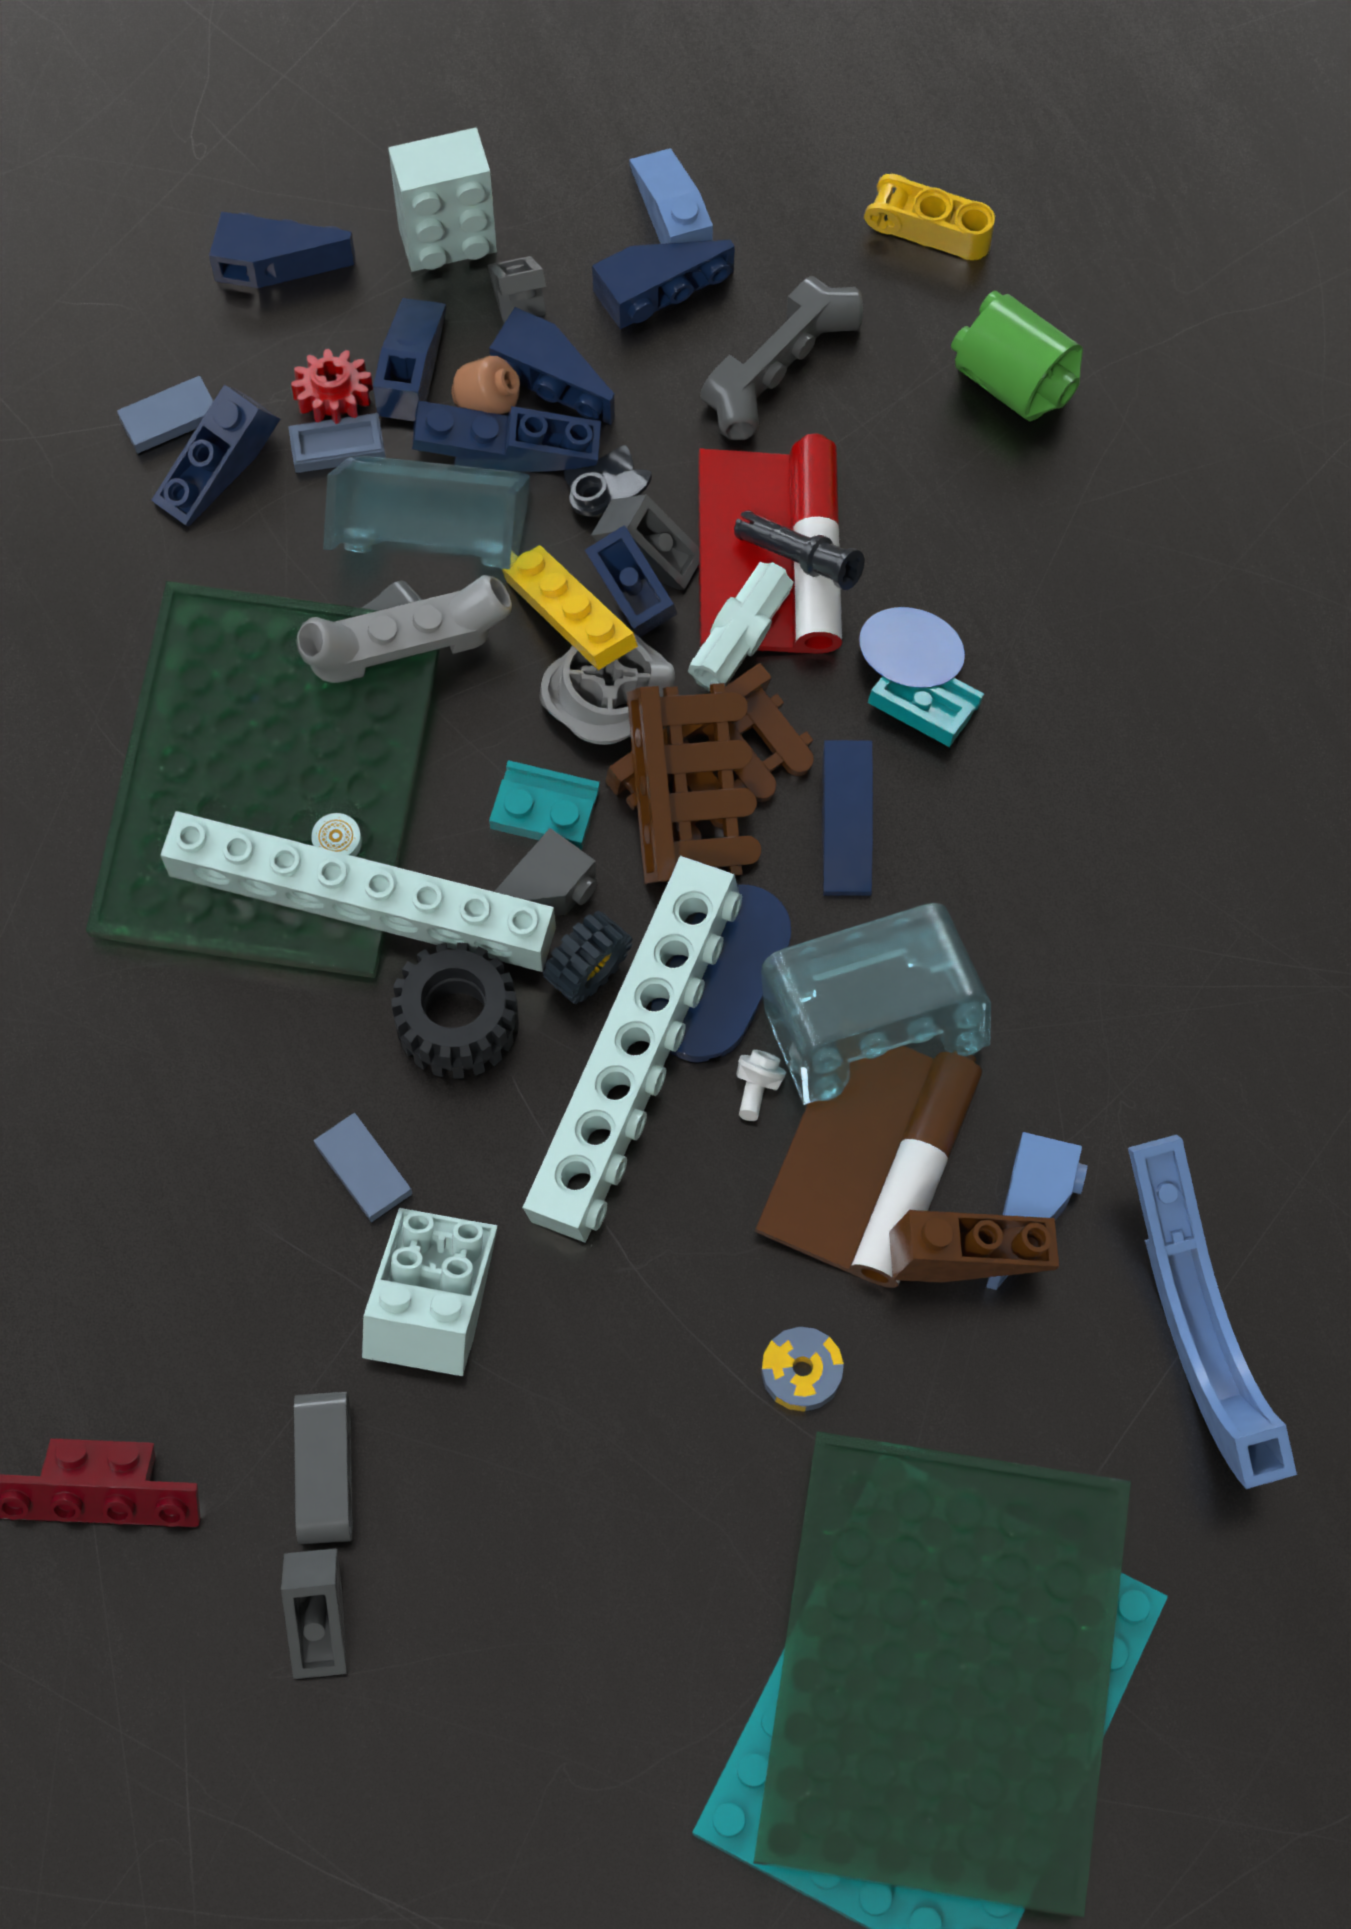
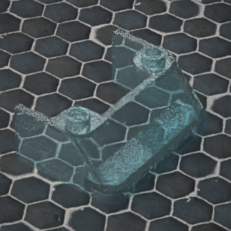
[323,456,530,569]

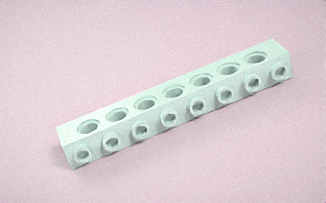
[160,811,556,972]
[522,856,742,1243]

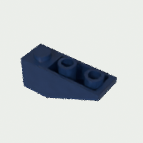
[209,211,356,288]
[592,240,735,329]
[373,298,447,421]
[489,307,615,425]
[151,384,281,526]

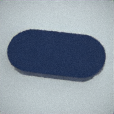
[651,885,791,1062]

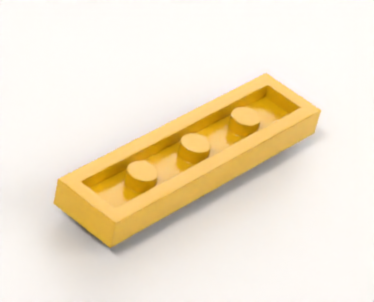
[501,545,638,670]

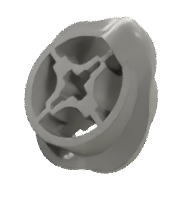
[539,634,675,745]

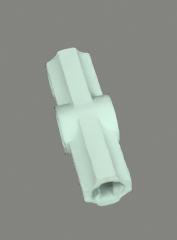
[688,562,794,691]

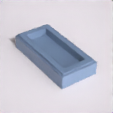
[117,375,213,454]
[288,413,386,473]
[313,1112,412,1222]

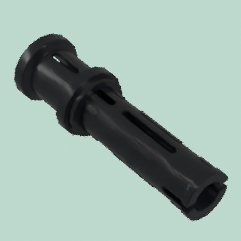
[734,511,865,590]

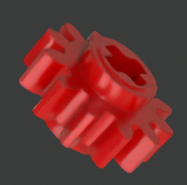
[291,349,373,424]

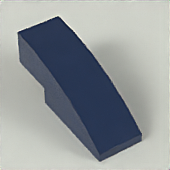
[822,740,873,896]

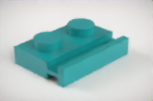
[867,676,984,747]
[489,760,600,850]

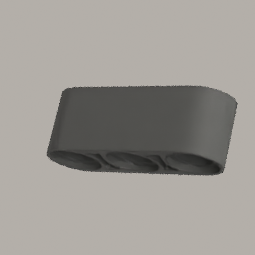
[294,1392,353,1544]

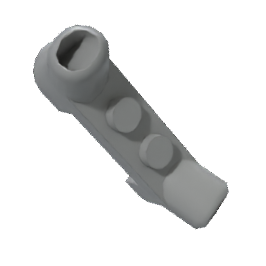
[296,575,512,683]

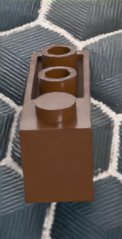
[889,1210,1060,1282]

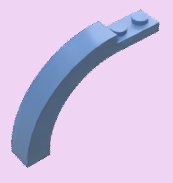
[1128,1135,1297,1489]

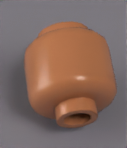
[452,356,520,415]

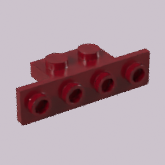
[0,1438,201,1527]

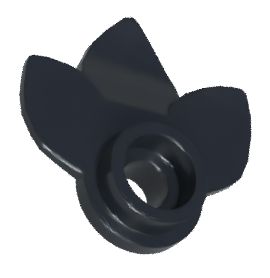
[564,445,652,516]

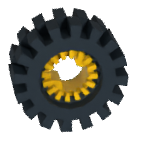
[543,911,633,1004]

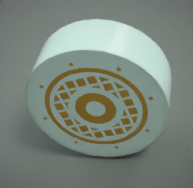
[311,813,362,856]

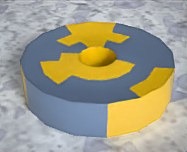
[761,1327,844,1412]

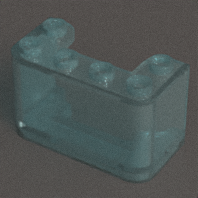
[761,903,991,1104]

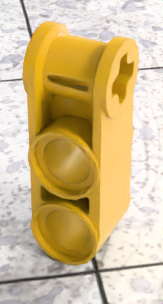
[864,174,995,261]

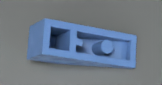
[629,148,713,244]
[986,1132,1087,1290]

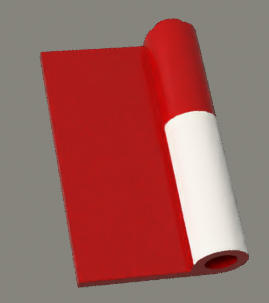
[698,434,842,654]

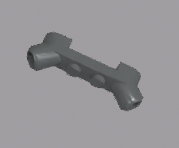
[700,276,863,440]

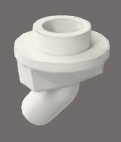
[736,1050,786,1121]

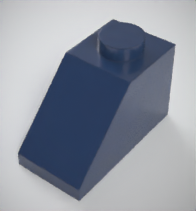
[585,525,678,637]

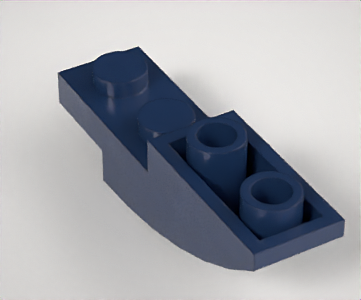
[412,400,601,472]

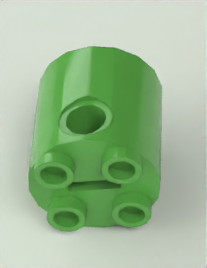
[951,290,1083,421]

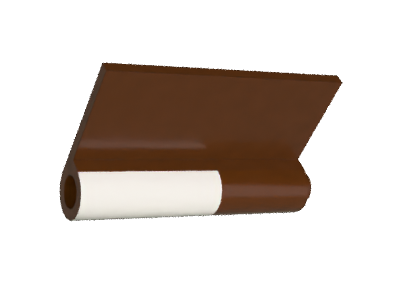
[754,1019,983,1288]

